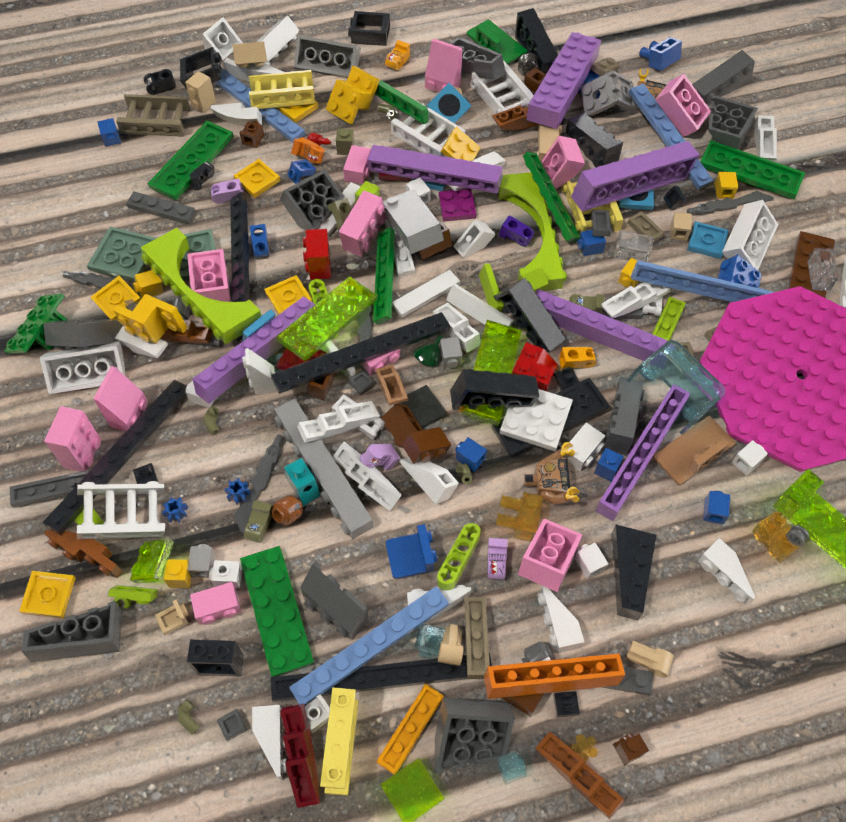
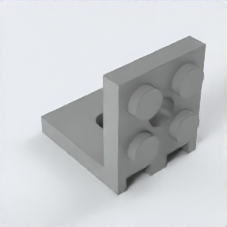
[581,71,638,117]

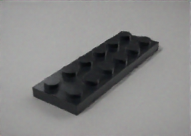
[491,377,610,458]

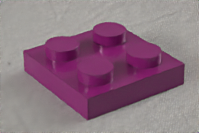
[438,189,476,222]

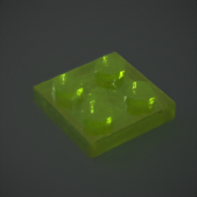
[130,538,174,583]
[380,758,445,822]

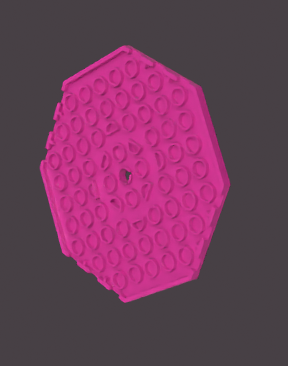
[698,286,846,472]

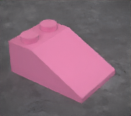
[425,39,462,93]
[541,136,585,189]
[188,249,231,302]
[94,366,148,432]

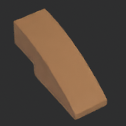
[375,365,408,406]

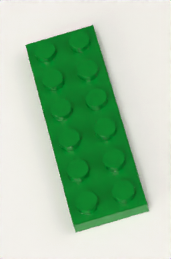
[147,121,234,201]
[700,140,805,200]
[240,545,315,677]

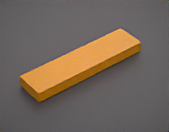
[376,684,444,776]

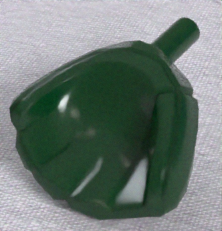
[413,335,443,367]

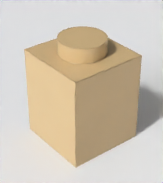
[670,212,692,241]

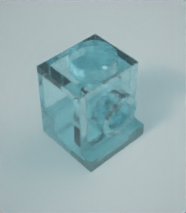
[414,624,445,659]
[496,751,527,785]

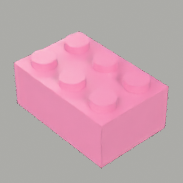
[655,73,711,137]
[339,190,386,257]
[44,406,101,472]
[518,519,582,592]

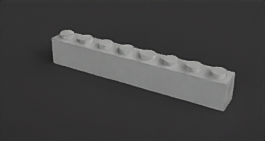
[274,398,373,540]

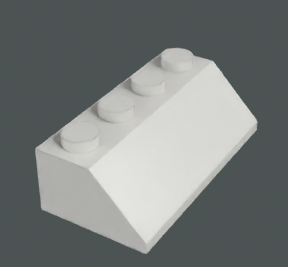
[257,15,299,65]
[722,200,778,270]
[40,342,125,394]

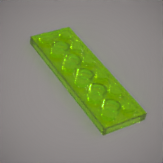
[277,276,377,361]
[461,320,522,426]

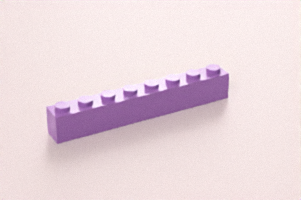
[367,145,503,194]
[535,289,675,369]
[192,296,318,404]
[596,384,691,521]

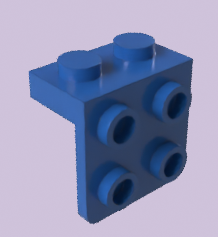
[717,254,761,288]
[386,524,437,579]

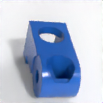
[250,224,269,258]

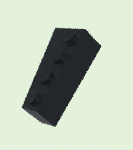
[515,8,558,74]
[566,113,623,168]
[611,524,657,621]

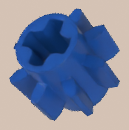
[224,478,251,505]
[162,497,188,523]

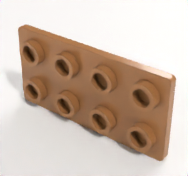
[653,416,736,486]

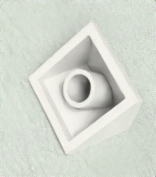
[202,17,242,60]

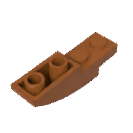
[492,105,539,130]
[44,530,122,578]

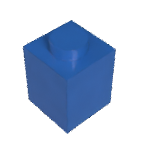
[97,118,121,147]
[577,230,606,256]
[455,437,487,472]
[594,448,624,482]
[703,490,730,524]

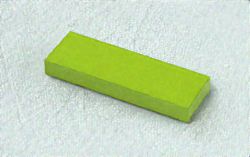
[479,264,504,312]
[652,296,686,341]

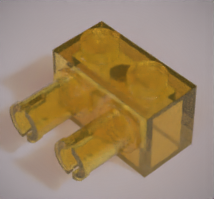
[496,492,544,542]
[752,511,802,563]

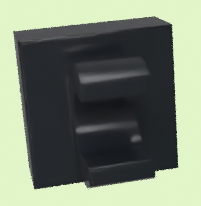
[663,185,687,210]
[554,367,579,391]
[133,463,159,484]
[553,691,580,717]

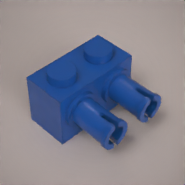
[639,37,682,71]

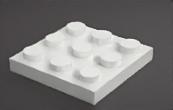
[499,389,573,452]

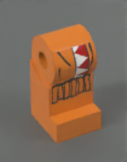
[291,137,325,164]

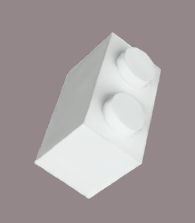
[565,423,605,471]

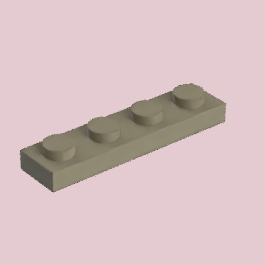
[464,597,490,679]

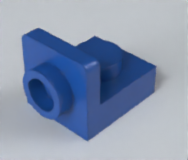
[287,160,316,184]

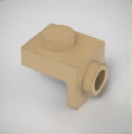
[155,599,189,635]

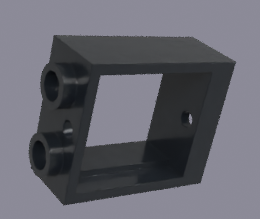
[348,11,390,46]
[180,47,222,90]
[187,639,244,677]

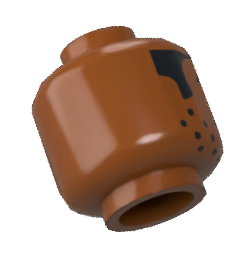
[272,495,303,525]

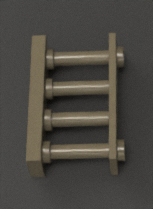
[116,94,190,137]

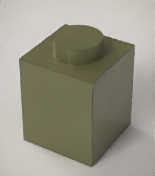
[336,129,355,155]

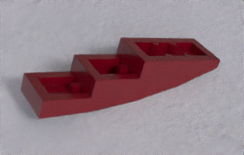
[280,703,320,808]

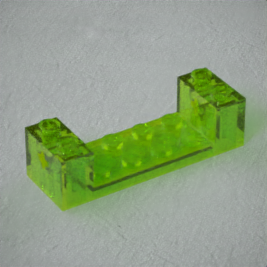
[773,469,846,569]

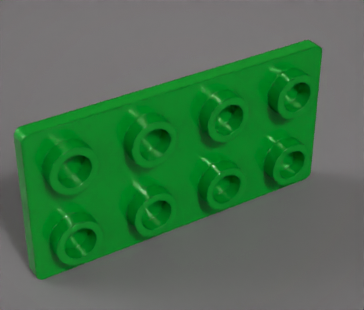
[466,19,528,65]
[4,293,67,354]

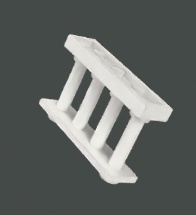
[470,61,534,114]
[391,100,465,157]
[77,481,165,539]

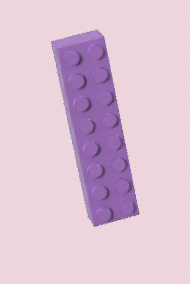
[527,32,601,129]
[571,141,700,212]

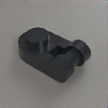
[190,162,215,190]

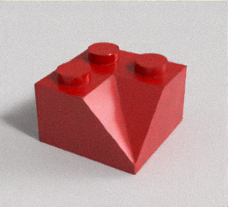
[303,228,331,280]
[512,342,559,392]

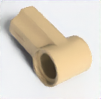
[438,624,463,666]
[626,641,674,678]

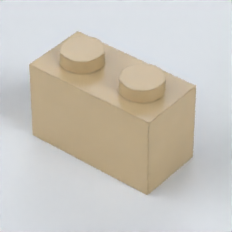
[232,41,268,68]
[185,71,216,113]

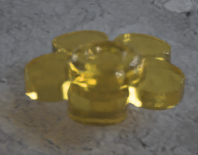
[571,734,597,762]

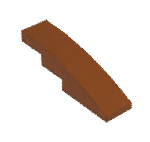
[160,320,213,343]
[535,731,624,820]

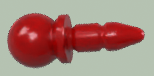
[307,133,332,146]

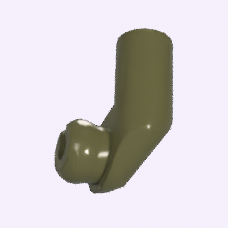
[378,103,397,120]
[203,406,220,435]
[456,463,472,484]
[177,700,200,735]

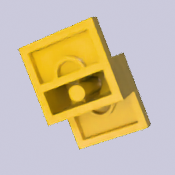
[325,65,380,124]
[113,294,188,344]

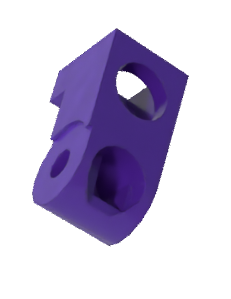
[499,215,535,247]

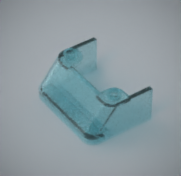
[627,340,725,435]

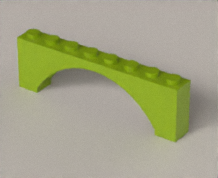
[498,172,566,292]
[140,228,261,344]

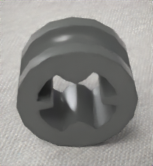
[786,525,809,546]

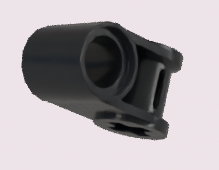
[143,69,176,95]

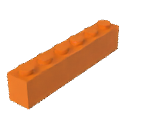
[484,653,625,699]

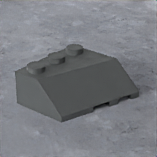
[708,95,758,150]
[280,169,344,230]
[43,319,123,350]
[300,561,369,640]
[434,698,515,773]

